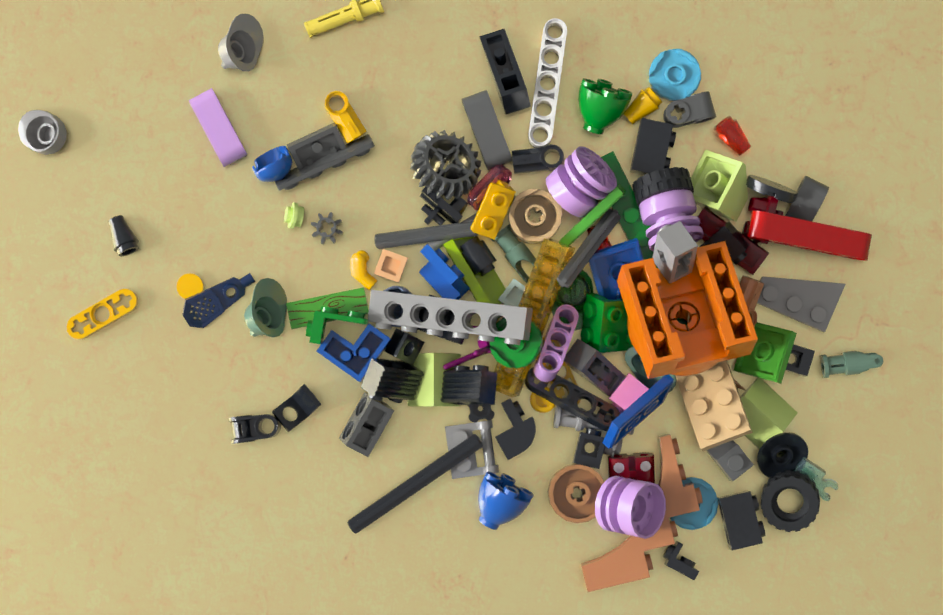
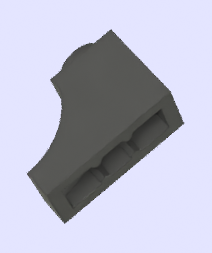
[564,339,625,397]
[706,440,754,481]

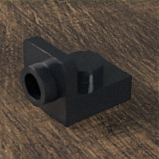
[663,541,699,580]

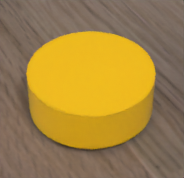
[177,273,204,299]
[530,387,555,413]

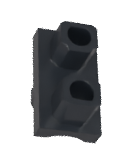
[420,186,468,225]

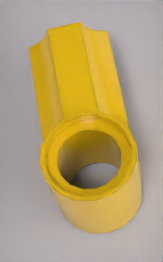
[325,91,367,144]

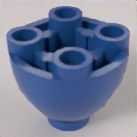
[478,471,534,530]

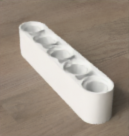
[528,18,567,148]

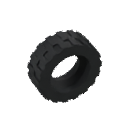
[632,167,694,207]
[761,470,820,532]

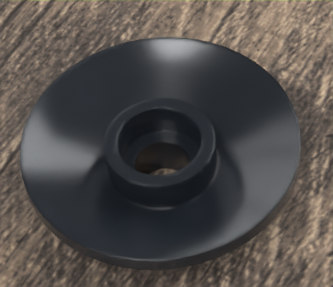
[757,433,808,478]

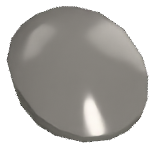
[18,110,67,155]

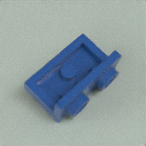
[419,244,470,300]

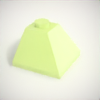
[691,150,748,222]

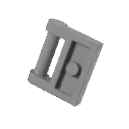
[445,420,499,479]

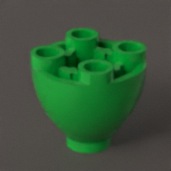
[578,78,633,134]

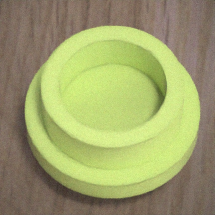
[284,202,304,229]

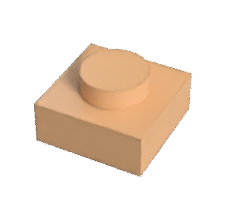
[374,249,408,283]

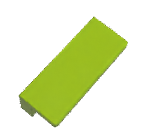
[443,236,506,304]

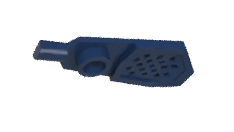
[182,273,255,328]

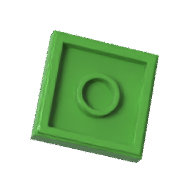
[733,322,797,384]

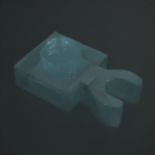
[793,457,838,501]

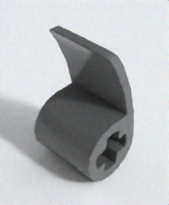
[785,176,829,221]

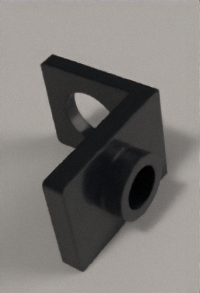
[385,328,425,366]
[272,384,321,432]

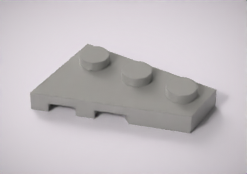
[757,277,845,332]

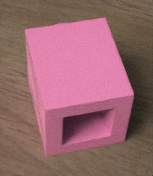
[608,373,649,414]

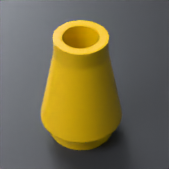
[624,87,662,125]

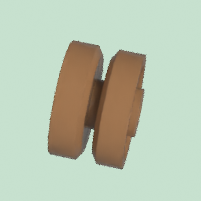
[547,464,604,523]

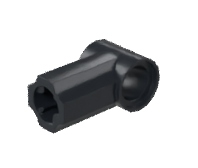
[512,145,565,174]

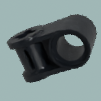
[228,414,281,444]

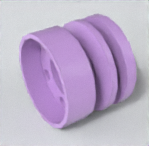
[546,146,617,218]
[639,189,704,251]
[595,476,666,539]

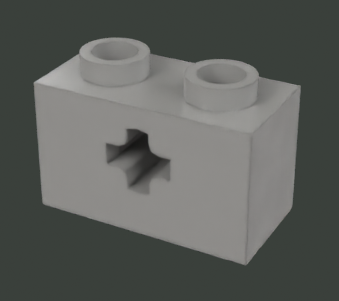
[652,221,698,284]

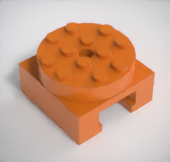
[617,241,758,379]

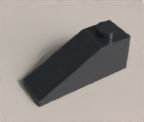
[479,29,531,114]

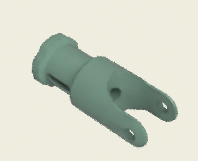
[491,224,544,284]
[820,351,883,378]

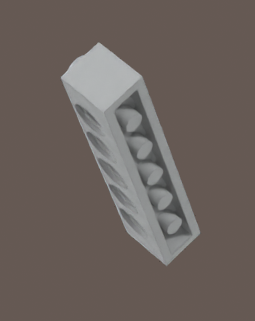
[368,290,533,345]

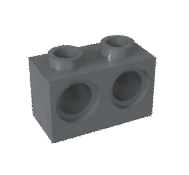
[339,392,394,457]

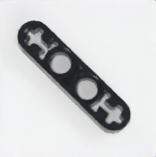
[525,367,620,431]

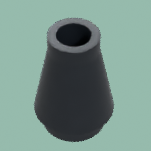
[108,215,139,257]

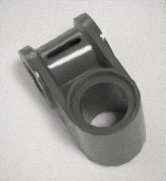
[663,91,716,128]

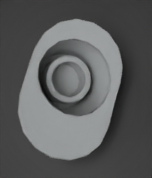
[218,14,264,71]

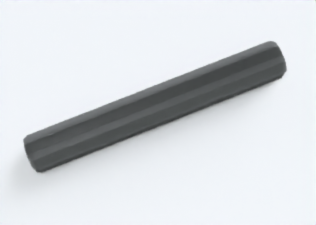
[557,209,621,288]
[374,221,478,249]

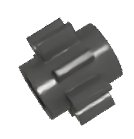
[311,212,343,245]

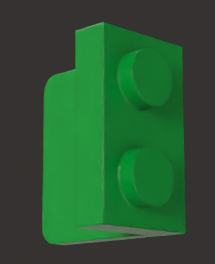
[581,293,633,353]
[306,306,369,344]

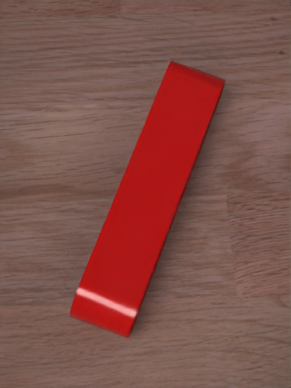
[748,211,872,261]

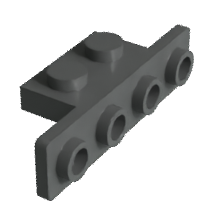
[275,122,375,190]

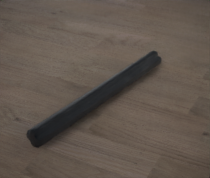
[347,434,483,534]

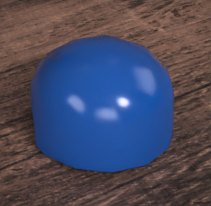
[252,146,293,182]

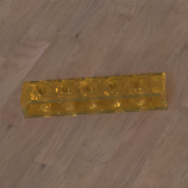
[494,238,575,397]

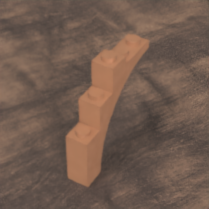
[581,434,703,592]

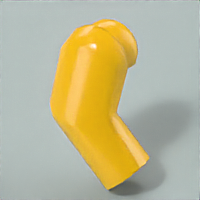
[351,250,377,290]

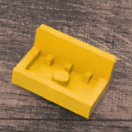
[471,180,516,240]

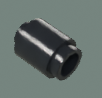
[460,236,497,276]

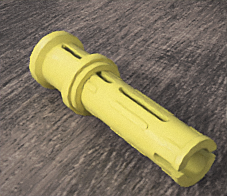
[304,0,384,38]

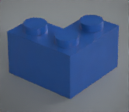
[316,324,391,383]

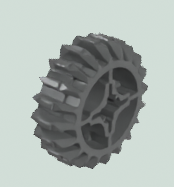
[410,130,481,200]

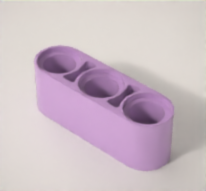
[189,88,247,167]
[534,304,579,382]

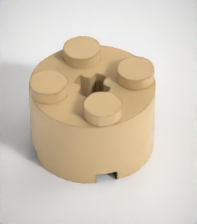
[508,189,562,244]

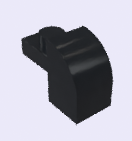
[495,399,536,460]

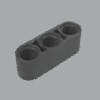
[462,90,512,170]

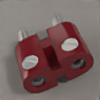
[608,452,655,483]

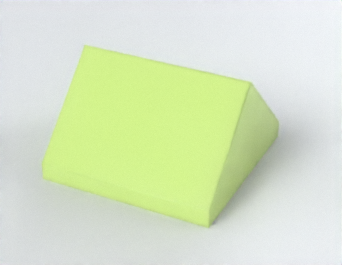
[408,353,460,406]
[741,378,798,450]

